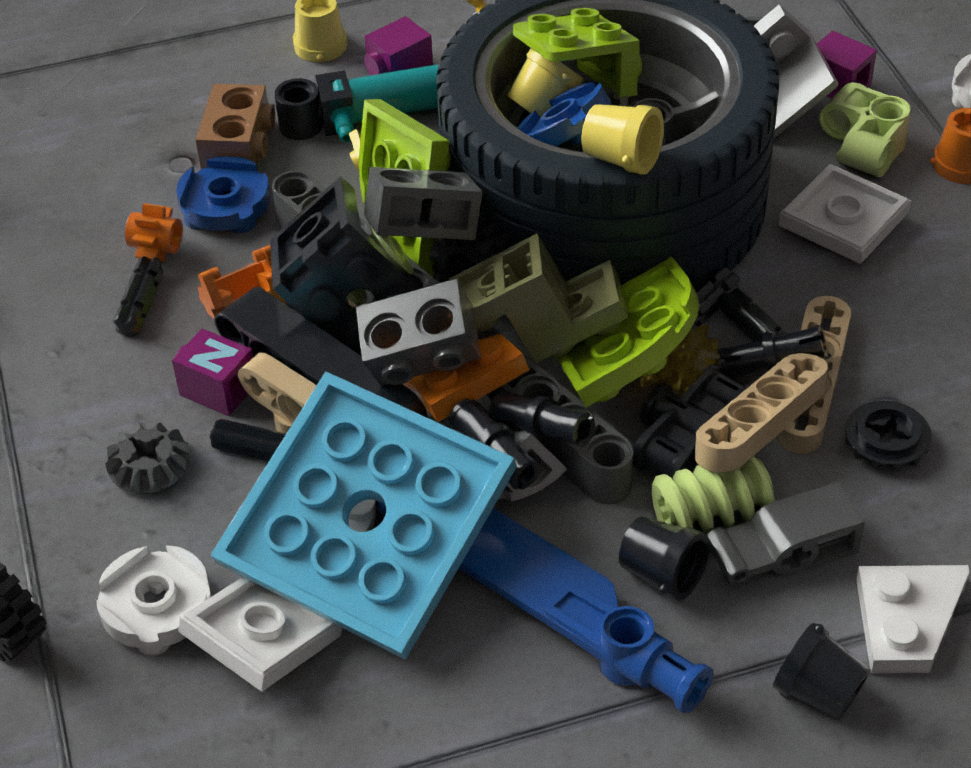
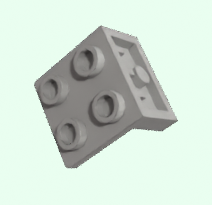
[754,4,838,138]

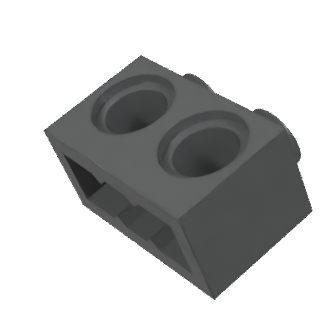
[364,167,483,240]
[356,279,481,386]

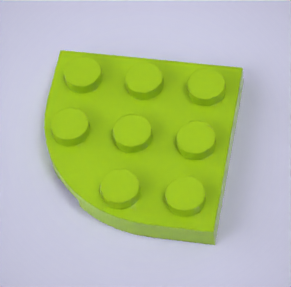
[359,99,451,277]
[557,257,699,408]

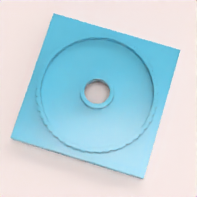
[210,371,517,660]

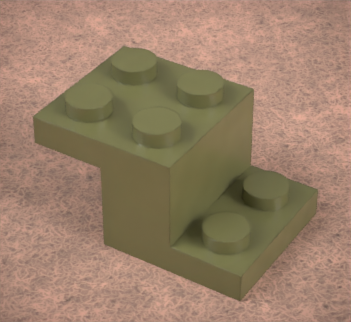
[449,233,628,364]

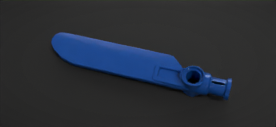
[375,500,714,713]

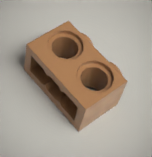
[195,83,276,169]

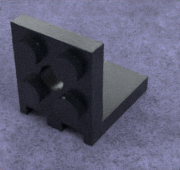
[270,176,424,356]

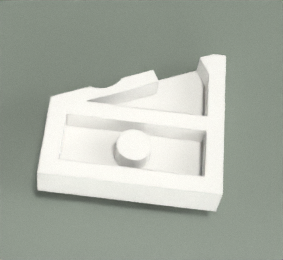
[856,565,970,674]

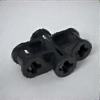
[633,364,753,480]

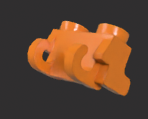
[197,245,287,319]

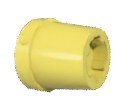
[293,0,348,62]
[507,48,585,118]
[581,104,664,175]

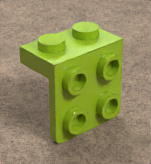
[513,8,642,97]

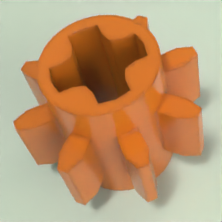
[125,203,183,262]

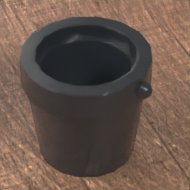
[619,516,710,601]
[773,623,871,720]

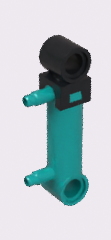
[274,64,439,142]

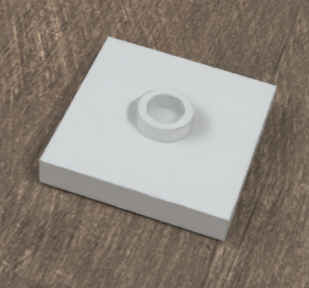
[779,164,911,264]
[179,577,342,692]

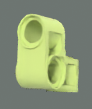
[819,82,911,178]

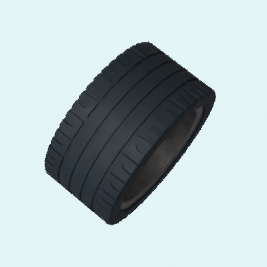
[437,0,779,291]

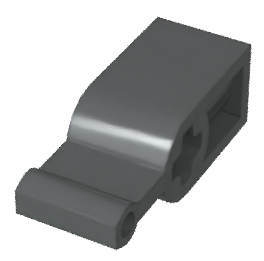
[707,481,865,584]

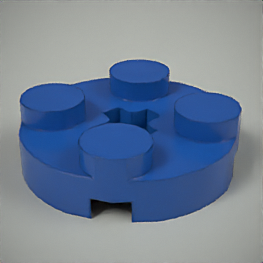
[517,82,612,147]
[176,156,271,233]

